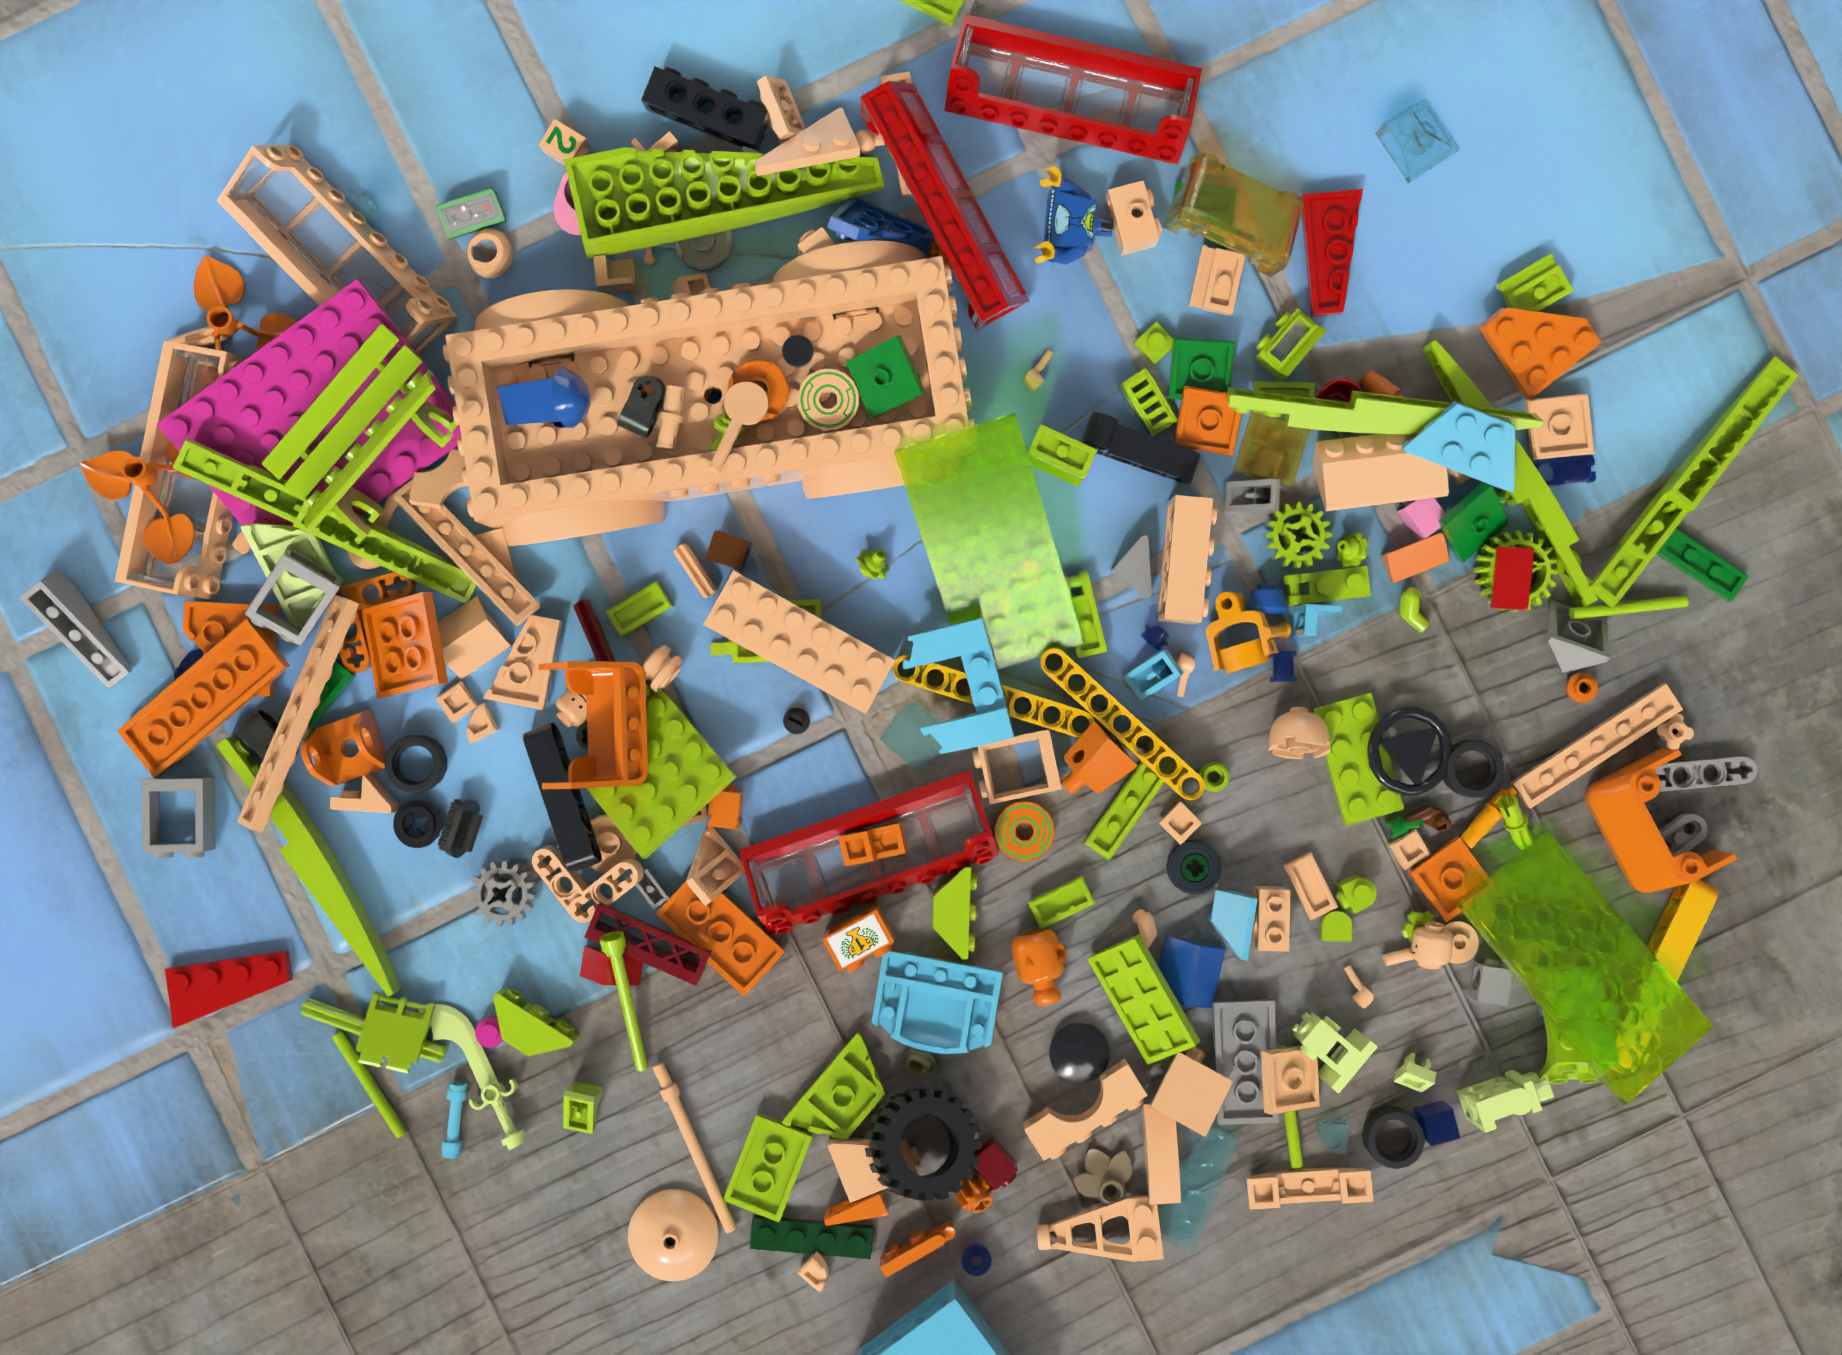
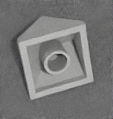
[1547,599,1610,673]

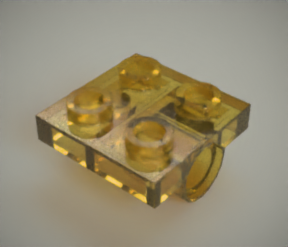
[1233,412,1310,489]

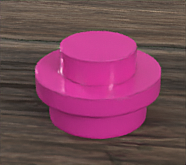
[475,1017,503,1048]

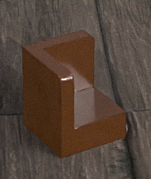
[705,530,752,572]

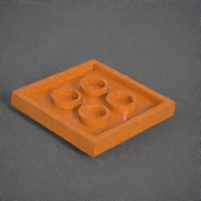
[361,592,448,699]

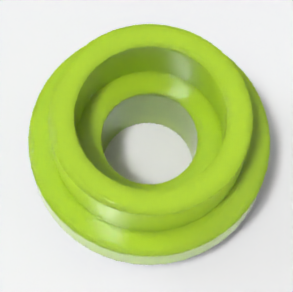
[1199,762,1229,792]

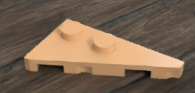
[755,108,860,176]

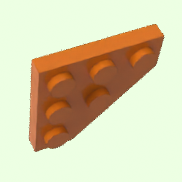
[1478,308,1601,399]
[182,601,279,696]

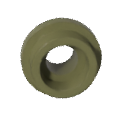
[906,1048,936,1076]

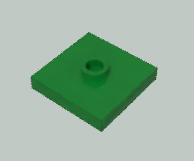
[846,335,926,419]
[1167,337,1235,400]
[1438,482,1509,563]

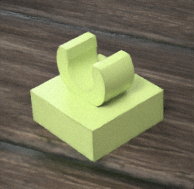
[1394,1052,1437,1093]

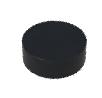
[782,335,814,368]

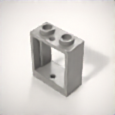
[245,546,343,646]
[142,777,215,858]

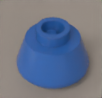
[1246,584,1288,615]

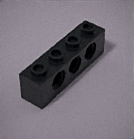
[641,66,770,151]

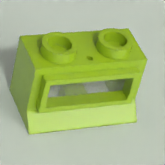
[1254,308,1327,382]

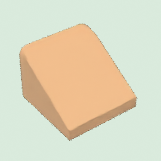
[672,273,711,296]

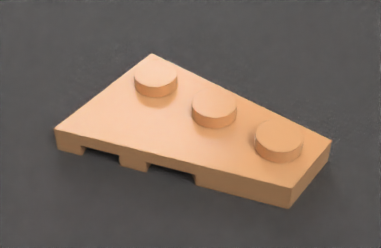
[483,615,562,710]

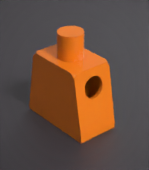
[1061,721,1137,795]

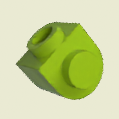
[1336,876,1377,914]

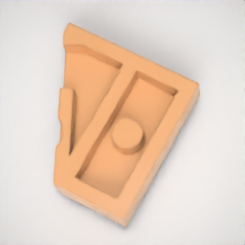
[686,827,745,906]

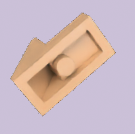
[330,773,400,813]

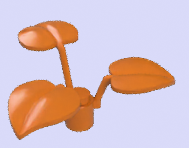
[180,255,298,398]
[81,442,195,566]

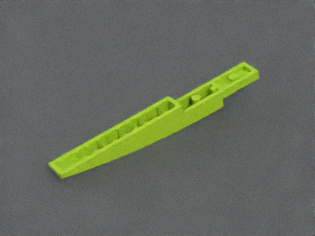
[1422,340,1598,607]
[1589,356,1799,607]
[1226,387,1543,434]
[173,438,476,604]
[216,737,402,997]

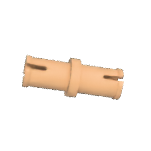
[656,385,686,451]

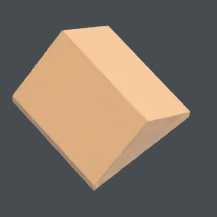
[438,596,512,679]

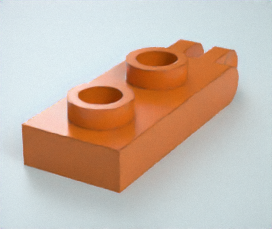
[880,1221,955,1278]

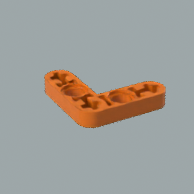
[328,572,416,673]

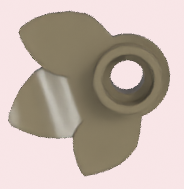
[1073,1148,1132,1205]

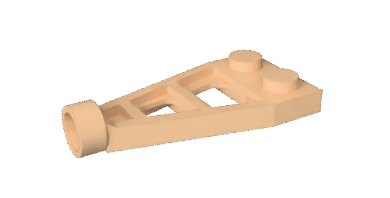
[1037,1195,1164,1262]

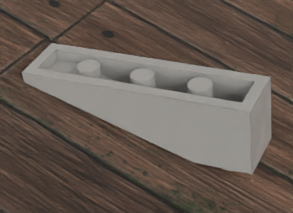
[19,569,132,689]

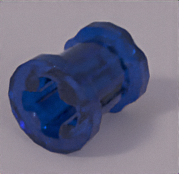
[1269,651,1297,682]

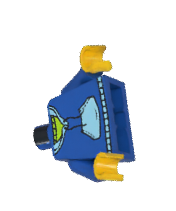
[1034,166,1113,265]

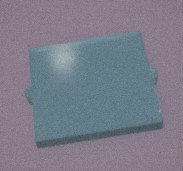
[880,701,942,773]

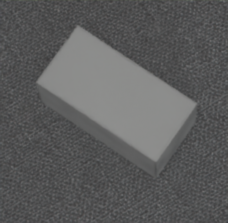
[636,867,671,910]

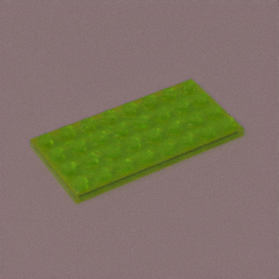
[894,413,1084,669]
[1456,830,1714,1105]

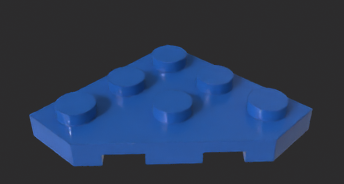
[827,197,934,250]

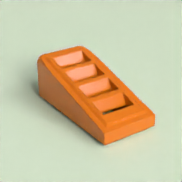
[824,1190,889,1226]

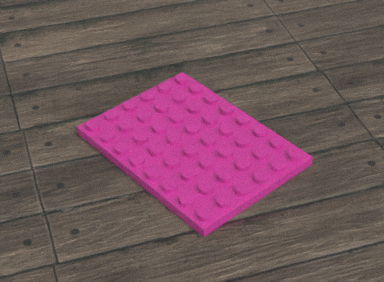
[157,278,461,543]

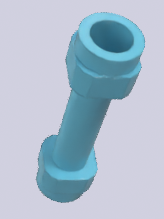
[441,1081,468,1159]

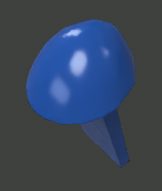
[497,367,591,428]

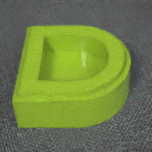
[1319,910,1352,942]

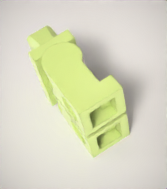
[1456,1070,1554,1133]

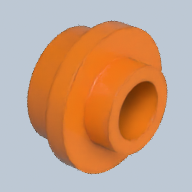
[1566,672,1598,703]

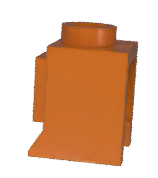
[706,784,743,830]

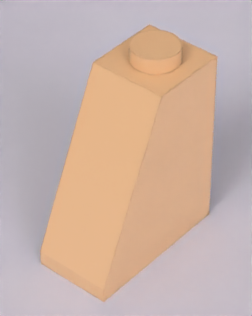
[827,1137,922,1203]

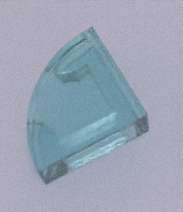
[1316,1120,1349,1156]

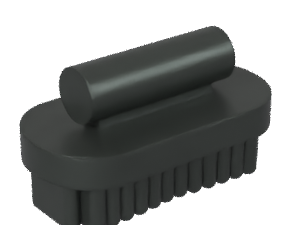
[438,799,483,858]

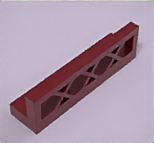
[584,902,712,986]

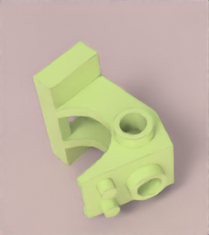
[1292,1011,1378,1094]

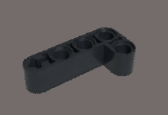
[1081,412,1201,484]

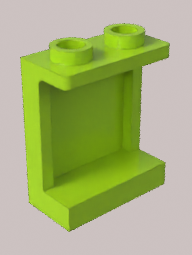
[1025,424,1098,486]

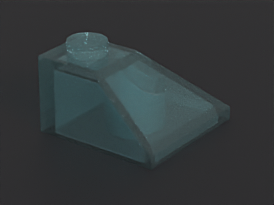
[1375,99,1460,184]

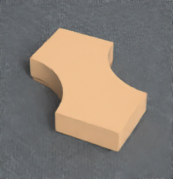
[409,449,466,509]

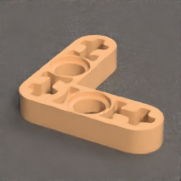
[532,845,644,923]

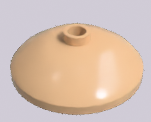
[628,1189,719,1281]

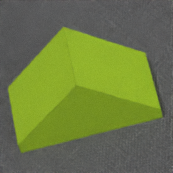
[563,1081,603,1134]

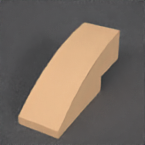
[1141,1104,1181,1205]

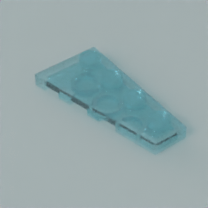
[1157,1125,1239,1253]

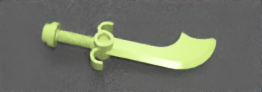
[418,1004,526,1150]

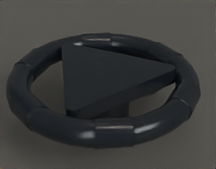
[1367,707,1453,796]

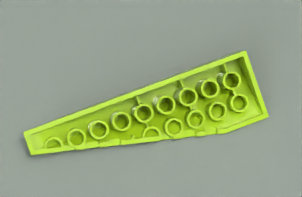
[564,147,885,259]

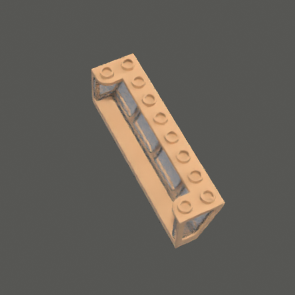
[217,145,458,355]
[115,341,246,600]

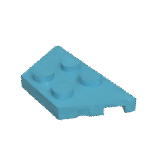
[1401,401,1515,493]

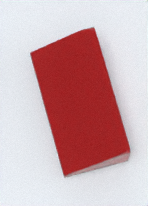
[1490,547,1534,611]

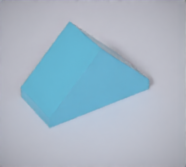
[1123,648,1184,701]

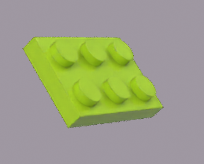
[723,1112,813,1222]

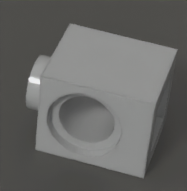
[1468,957,1513,1006]

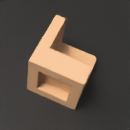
[593,255,637,293]

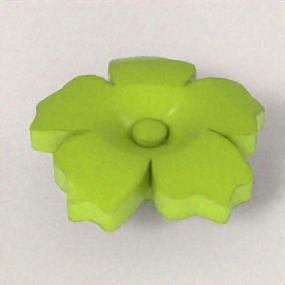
[1401,911,1435,943]

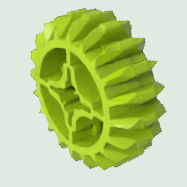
[1473,530,1559,612]

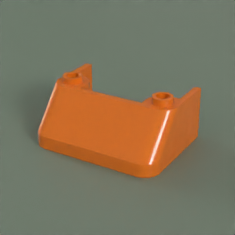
[539,661,648,789]
[1584,748,1737,893]

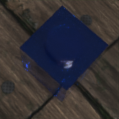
[1413,1100,1461,1146]

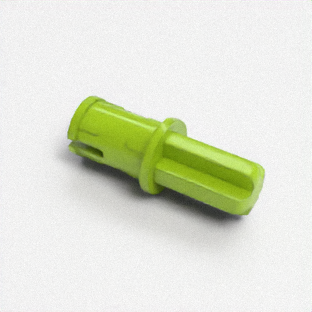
[1497,795,1533,850]

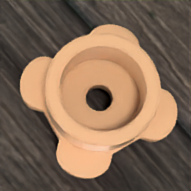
[1656,714,1694,749]

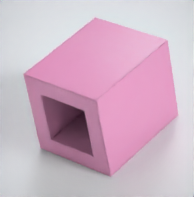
[1396,498,1445,541]

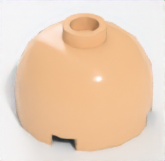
[1268,707,1330,759]

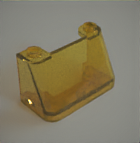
[1162,153,1303,277]

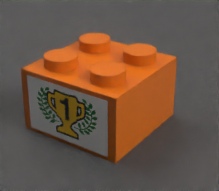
[822,903,895,972]

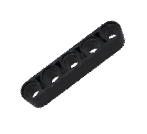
[523,722,602,873]

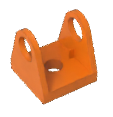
[301,710,387,787]

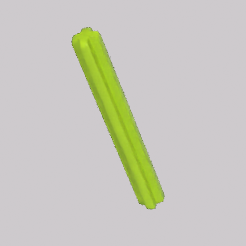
[301,999,447,1063]

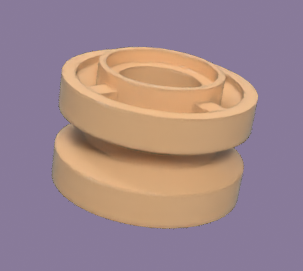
[641,645,684,692]

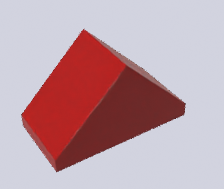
[580,945,643,986]

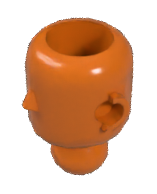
[1011,929,1066,1006]

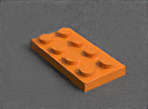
[656,881,786,997]

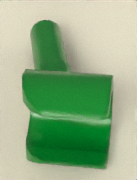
[1384,816,1424,839]

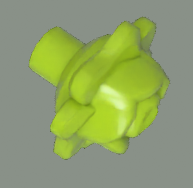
[1336,532,1368,568]
[856,549,890,579]

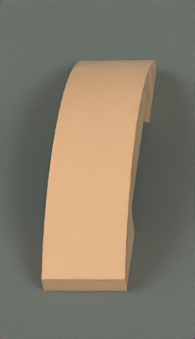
[1246,1167,1374,1210]

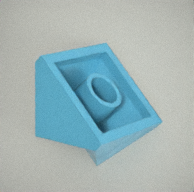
[1206,890,1258,961]

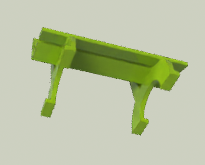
[261,323,458,544]

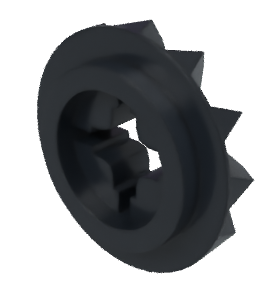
[393,799,443,848]

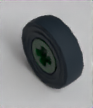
[1166,840,1222,895]

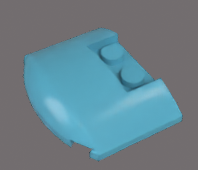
[872,950,1003,1054]

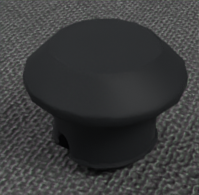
[783,707,810,734]

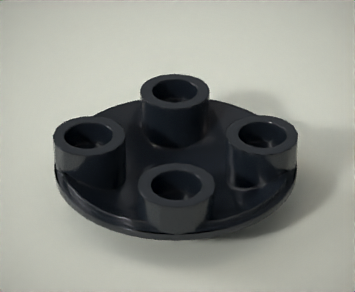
[1049,1023,1110,1084]

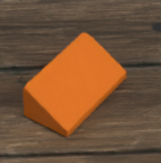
[1381,532,1449,584]

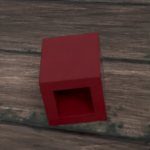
[973,1135,1018,1190]

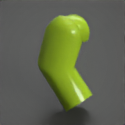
[1399,587,1430,633]

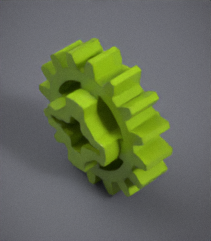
[1263,502,1332,569]

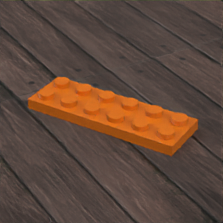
[117,619,290,778]

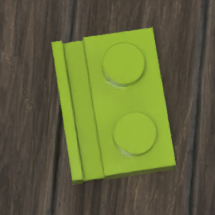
[1496,253,1574,312]

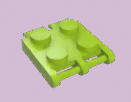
[356,991,435,1074]

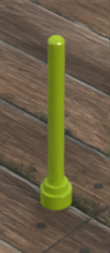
[600,931,648,1072]

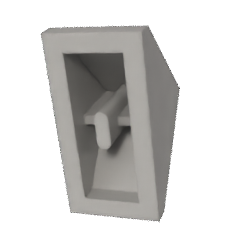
[1224,479,1280,515]
[1111,535,1152,598]

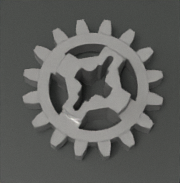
[469,860,537,927]

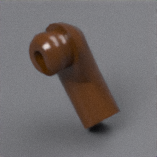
[1403,805,1451,832]

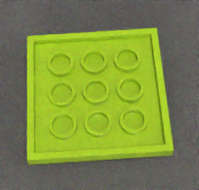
[585,688,737,859]

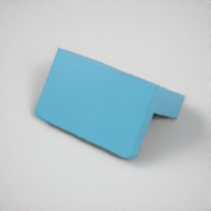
[1292,604,1343,638]

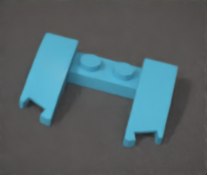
[903,616,1015,754]

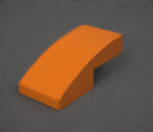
[838,822,908,867]

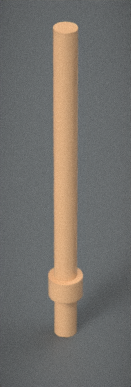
[652,1062,737,1233]

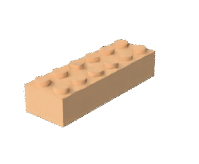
[703,570,895,714]

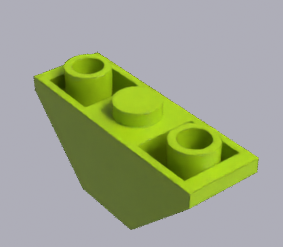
[932,865,977,959]
[493,987,579,1056]

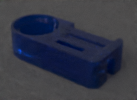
[1534,455,1596,487]

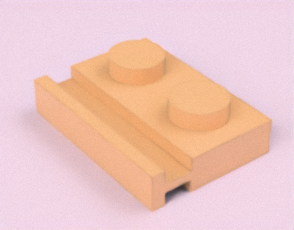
[1188,245,1246,316]

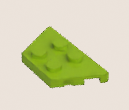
[781,1031,886,1140]

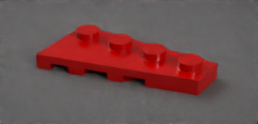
[1300,189,1363,317]
[165,950,293,1029]

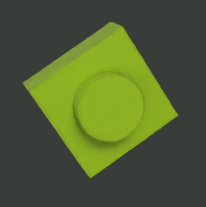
[1133,322,1173,366]

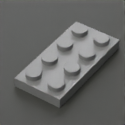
[1212,999,1279,1125]

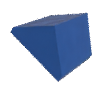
[1159,935,1226,1008]

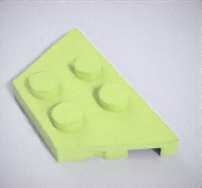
[241,522,337,628]

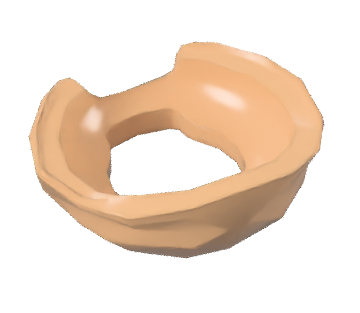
[467,228,514,278]

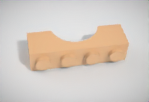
[1023,1058,1148,1161]

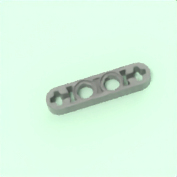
[1655,756,1757,792]

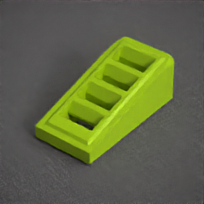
[1119,368,1177,437]

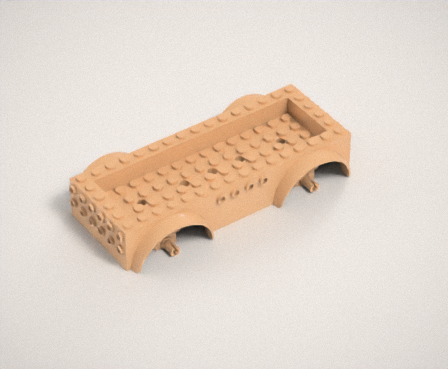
[443,240,977,546]

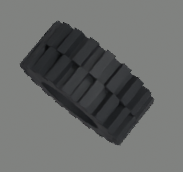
[865,1089,982,1202]

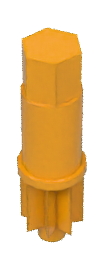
[1459,787,1518,849]

